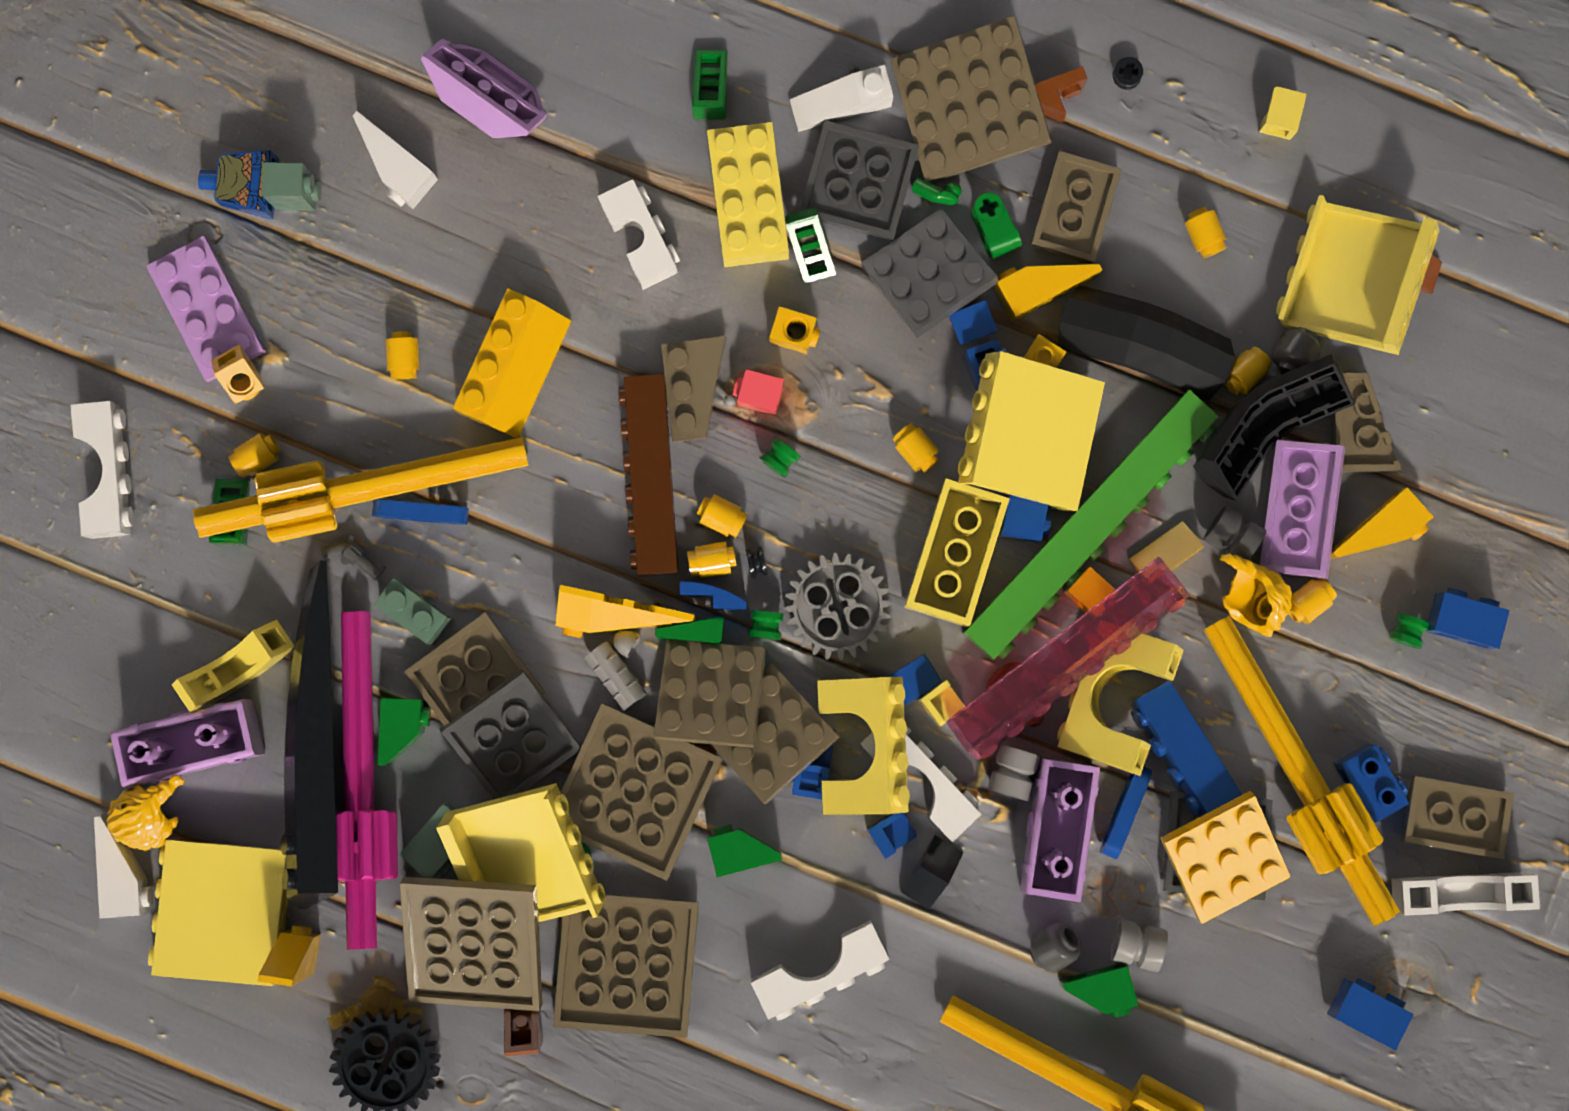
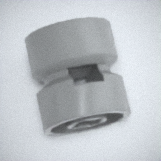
[987,744,1042,801]
[1110,918,1168,973]

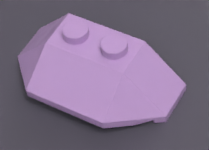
[421,39,547,138]

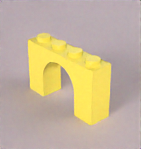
[1057,621,1184,776]
[817,677,910,815]

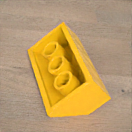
[453,288,572,438]

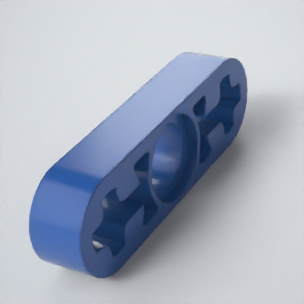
[372,499,469,525]
[1100,767,1152,859]

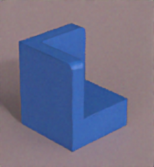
[949,300,998,345]
[866,813,917,859]

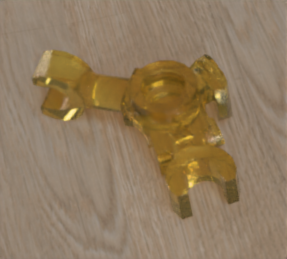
[327,976,425,1030]

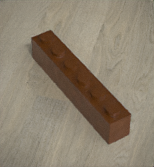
[619,374,679,577]

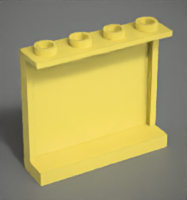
[1276,195,1440,355]
[958,351,1105,512]
[436,783,606,922]
[148,838,288,986]

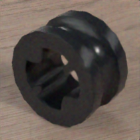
[1113,57,1143,90]
[745,546,768,578]

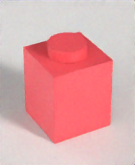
[733,370,784,415]

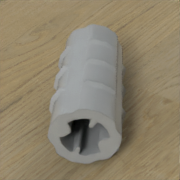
[584,641,647,711]

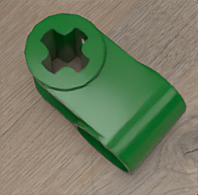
[971,192,1022,260]

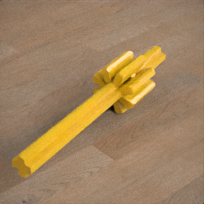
[193,437,529,543]
[1203,616,1400,926]
[939,995,1205,1111]

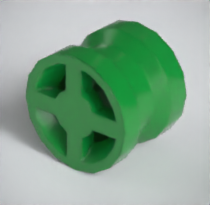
[759,437,801,478]
[748,610,784,640]
[1389,613,1430,649]

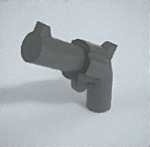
[321,535,387,581]

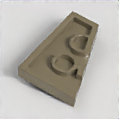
[661,336,727,443]
[1332,373,1403,472]

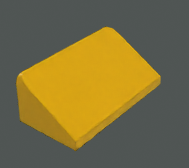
[1129,521,1205,586]

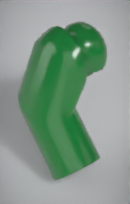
[912,178,962,206]

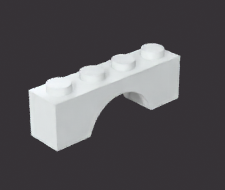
[71,401,134,539]
[859,726,982,842]
[1391,872,1540,916]
[751,920,890,1021]

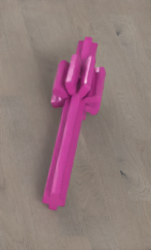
[336,611,398,950]

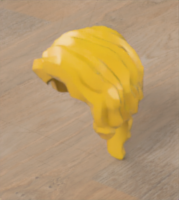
[1220,553,1292,637]
[106,775,185,851]

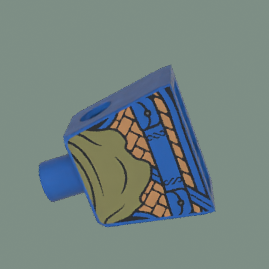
[198,150,279,219]

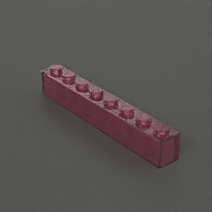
[946,556,1190,761]

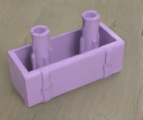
[110,699,265,788]
[1020,758,1100,902]

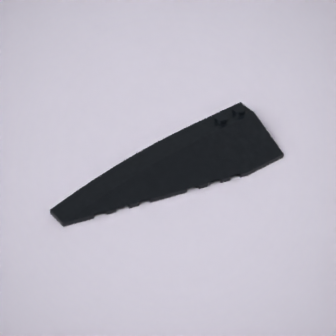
[281,560,338,909]

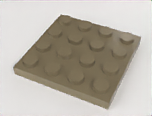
[890,16,1052,183]
[561,703,723,881]
[400,877,543,1011]
[553,894,699,1038]

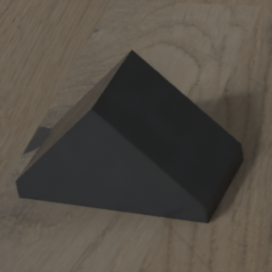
[900,835,964,909]

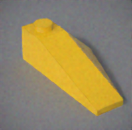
[555,585,696,638]

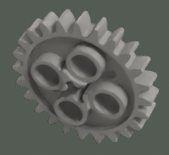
[784,553,892,661]

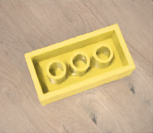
[707,122,789,267]
[904,478,1010,627]

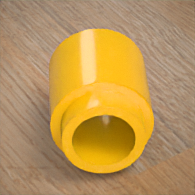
[1184,207,1227,258]
[385,331,420,380]
[1224,346,1272,395]
[892,423,940,473]
[228,432,281,478]
[697,493,748,538]
[687,541,737,579]
[1288,578,1337,625]

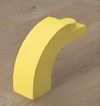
[171,619,294,712]

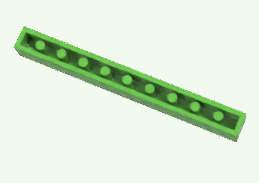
[962,390,1219,660]

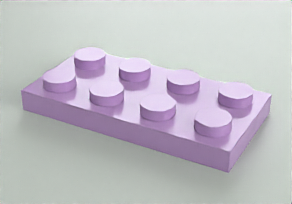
[146,236,266,382]
[1260,440,1345,579]

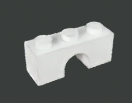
[597,179,680,290]

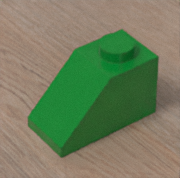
[378,698,431,766]
[707,824,782,878]
[1059,963,1139,1018]

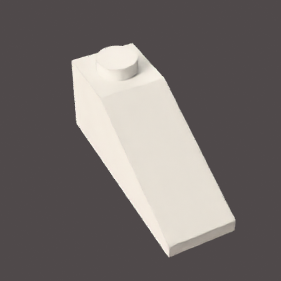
[790,65,893,132]
[353,111,438,209]
[94,815,153,919]

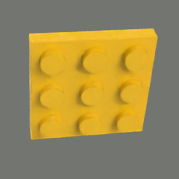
[1160,791,1290,924]

